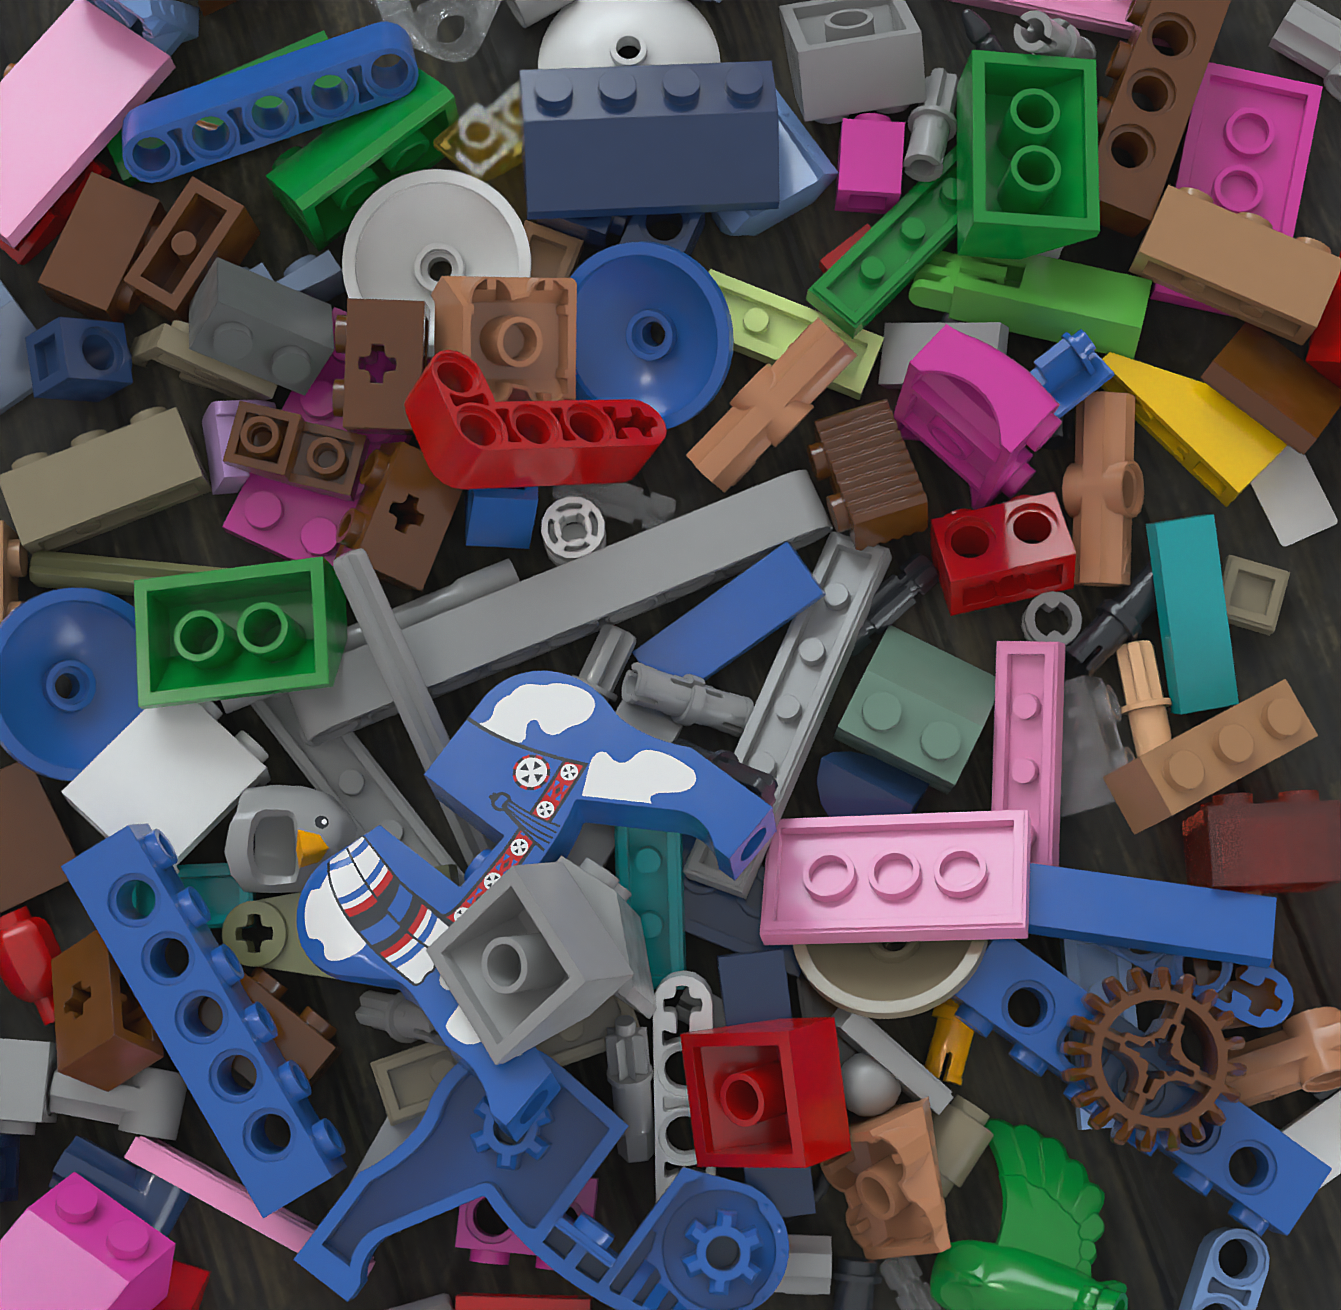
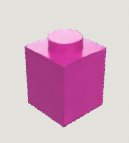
[835,113,905,214]

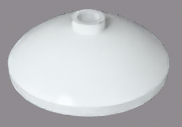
[538,0,720,69]
[342,169,532,359]

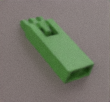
[909,251,1153,360]

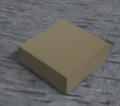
[1222,554,1290,636]

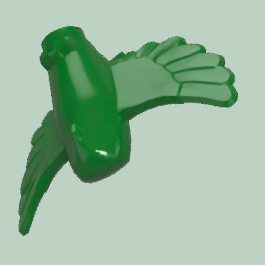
[930,1118,1128,1310]

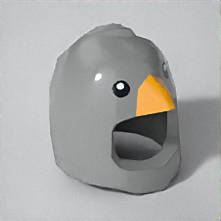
[224,785,360,893]

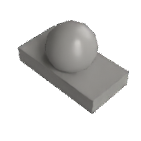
[831,1008,953,1117]

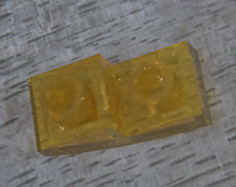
[434,81,523,182]

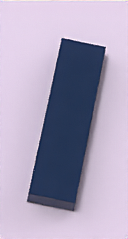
[717,948,816,1218]

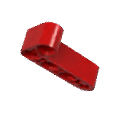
[404,350,667,489]

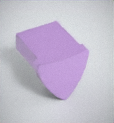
[202,400,276,495]

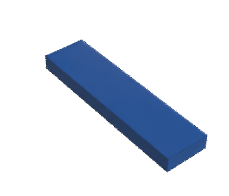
[1028,863,1277,968]

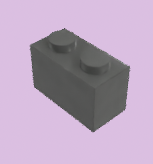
[189,257,334,396]

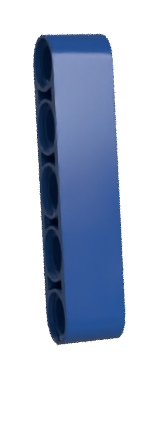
[122,21,419,183]

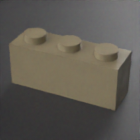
[0,407,212,555]

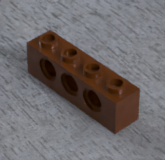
[1097,0,1231,238]

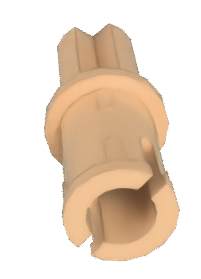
[1116,640,1172,758]

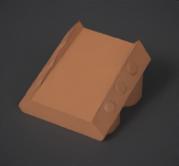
[431,276,577,402]
[819,1096,951,1260]

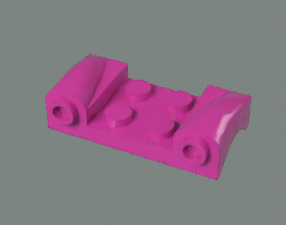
[893,324,1062,510]

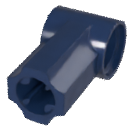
[49,1136,191,1238]

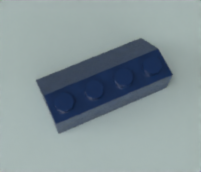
[519,61,780,220]

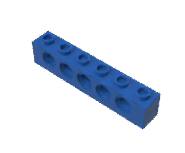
[61,823,347,1218]
[950,939,1332,1237]

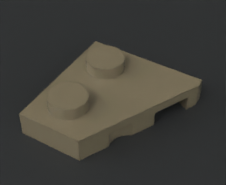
[130,320,277,401]

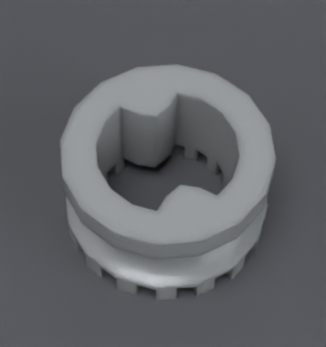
[1021,591,1082,647]

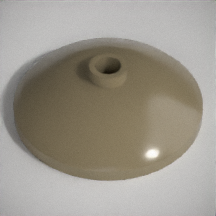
[793,939,988,1019]

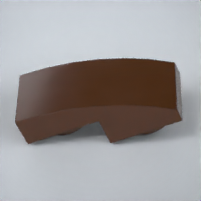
[223,401,370,502]

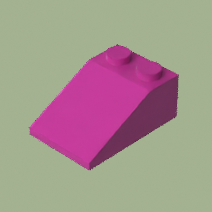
[0,1171,176,1310]

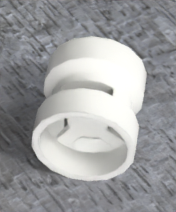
[541,497,606,567]

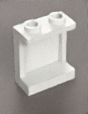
[61,701,271,874]

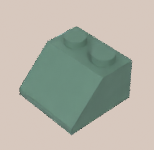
[833,625,996,795]

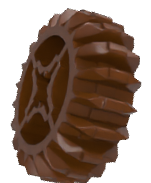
[1060,967,1247,1152]

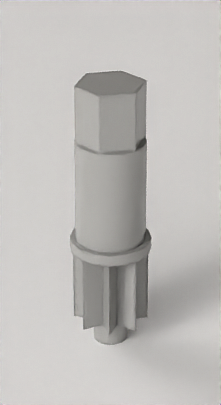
[605,1015,655,1163]

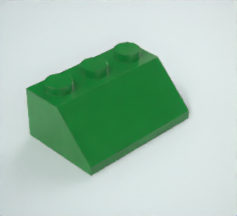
[957,50,1100,260]
[265,68,464,251]
[134,556,348,709]

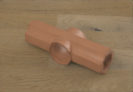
[686,318,858,493]
[1062,391,1144,587]
[1224,1007,1341,1107]

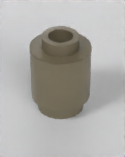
[931,1095,994,1198]

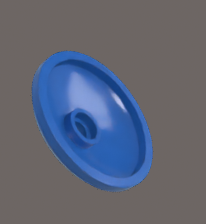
[570,241,734,429]
[0,588,144,782]

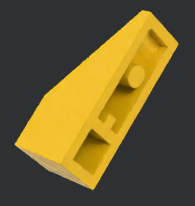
[1101,352,1288,507]

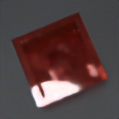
[1182,790,1341,894]

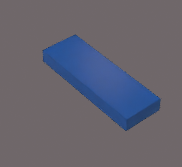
[632,541,826,681]

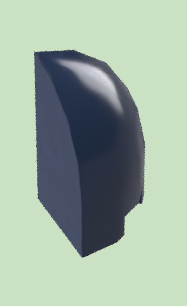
[817,751,930,817]

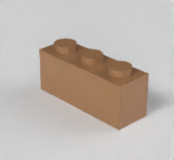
[1129,185,1341,345]
[1102,679,1318,835]

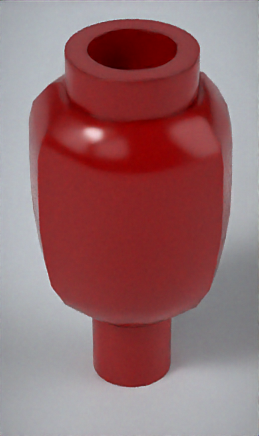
[0,906,62,1026]

